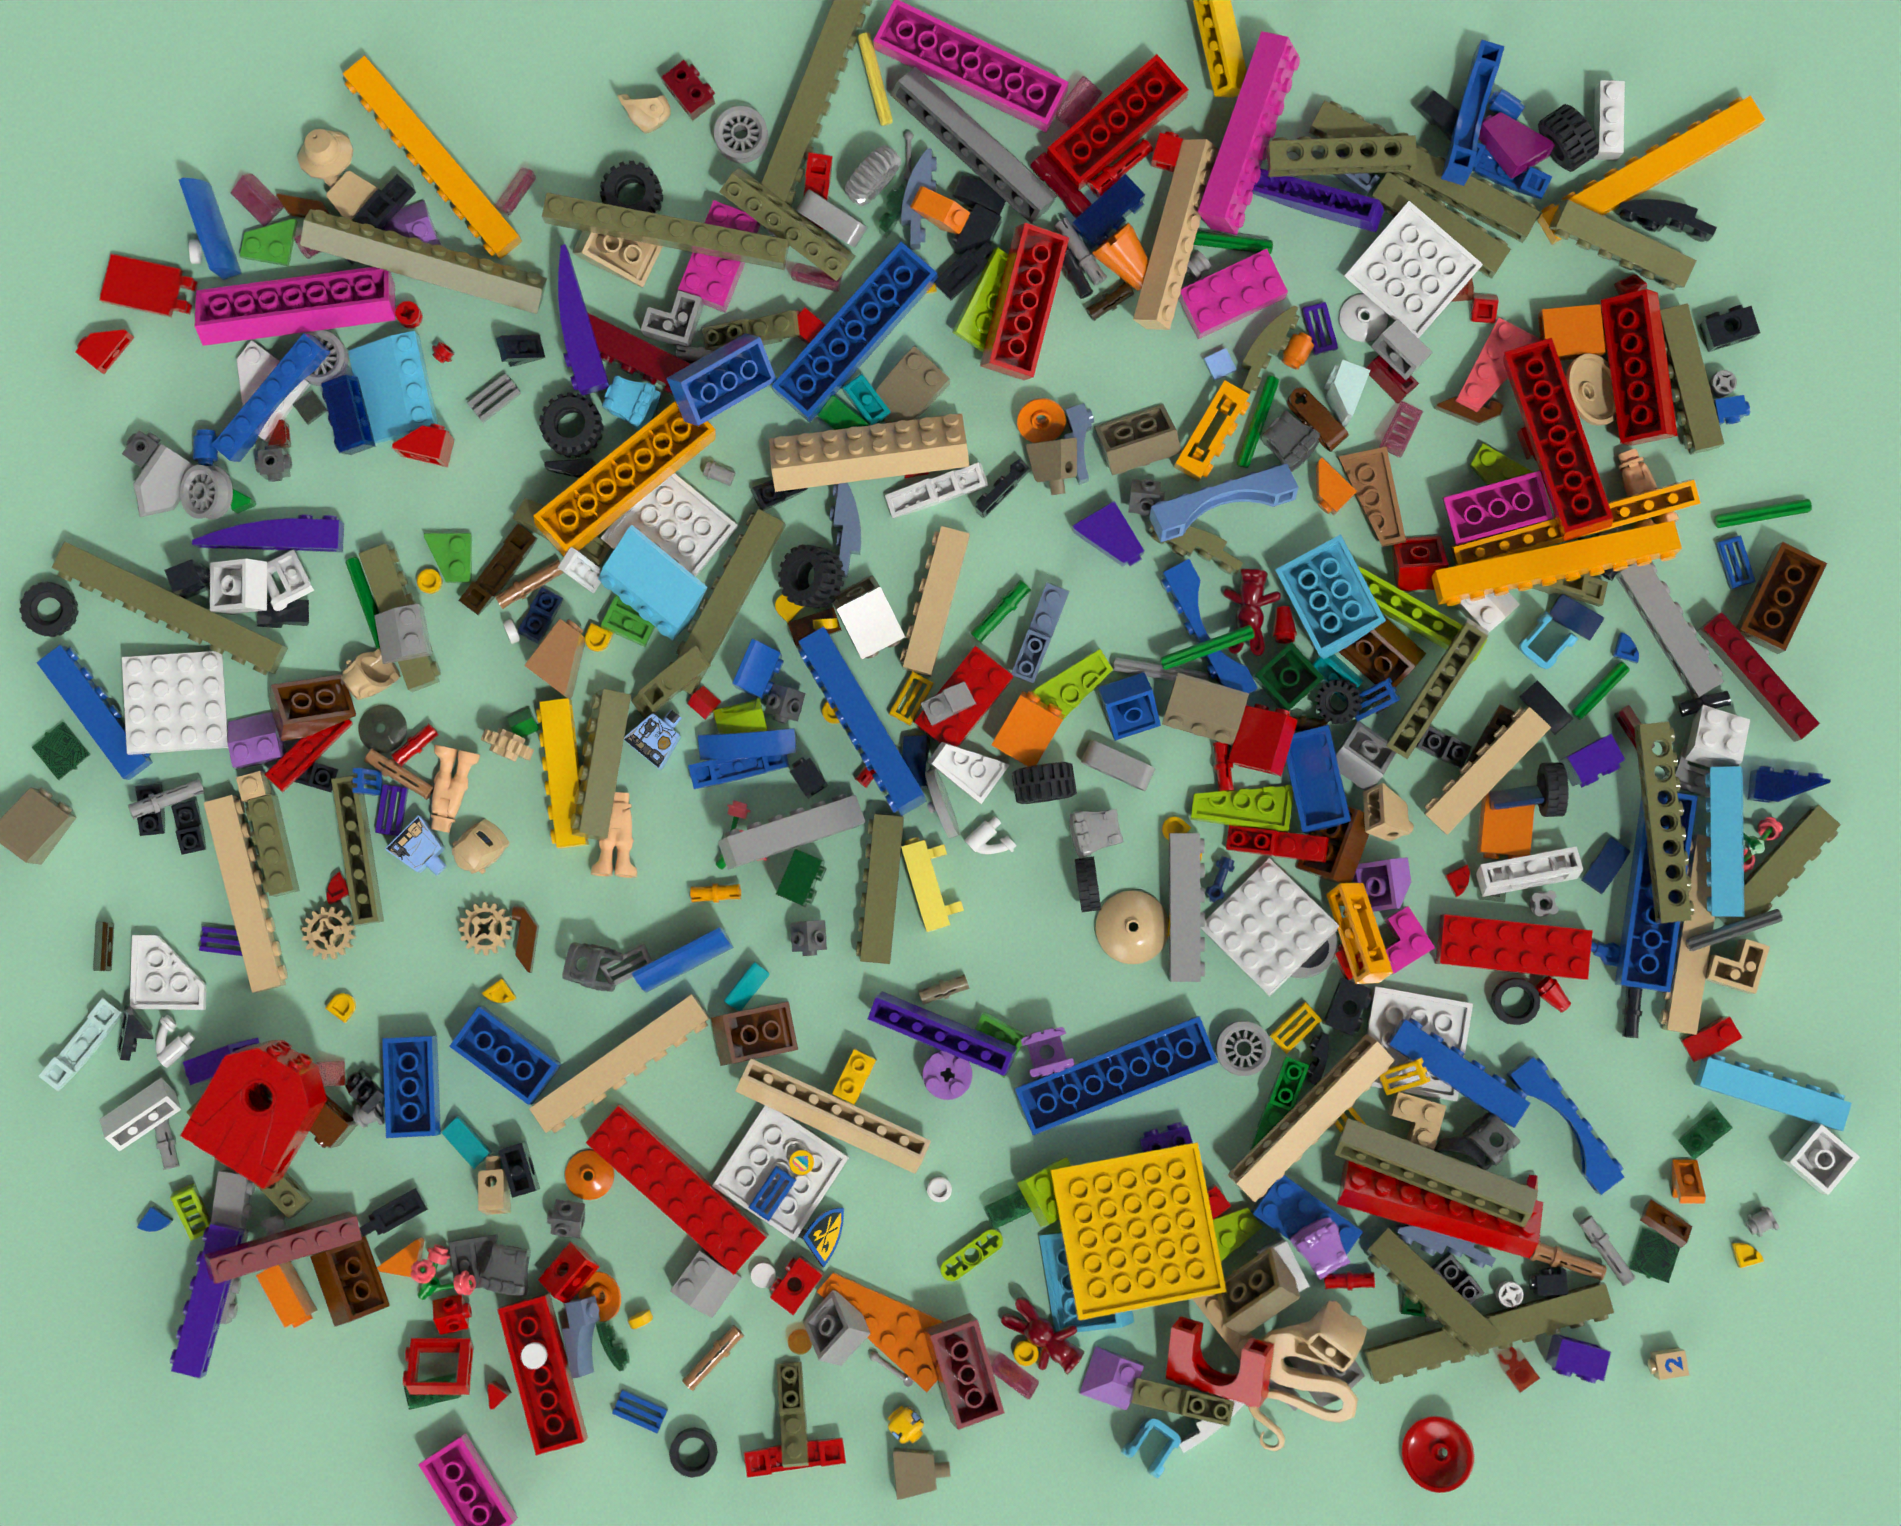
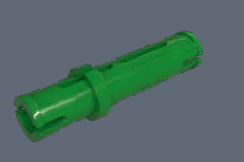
[970,580,1031,643]

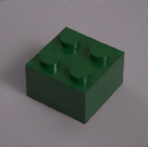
[1253,642,1324,711]
[776,849,827,907]

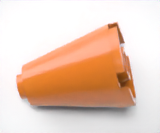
[1092,222,1149,291]

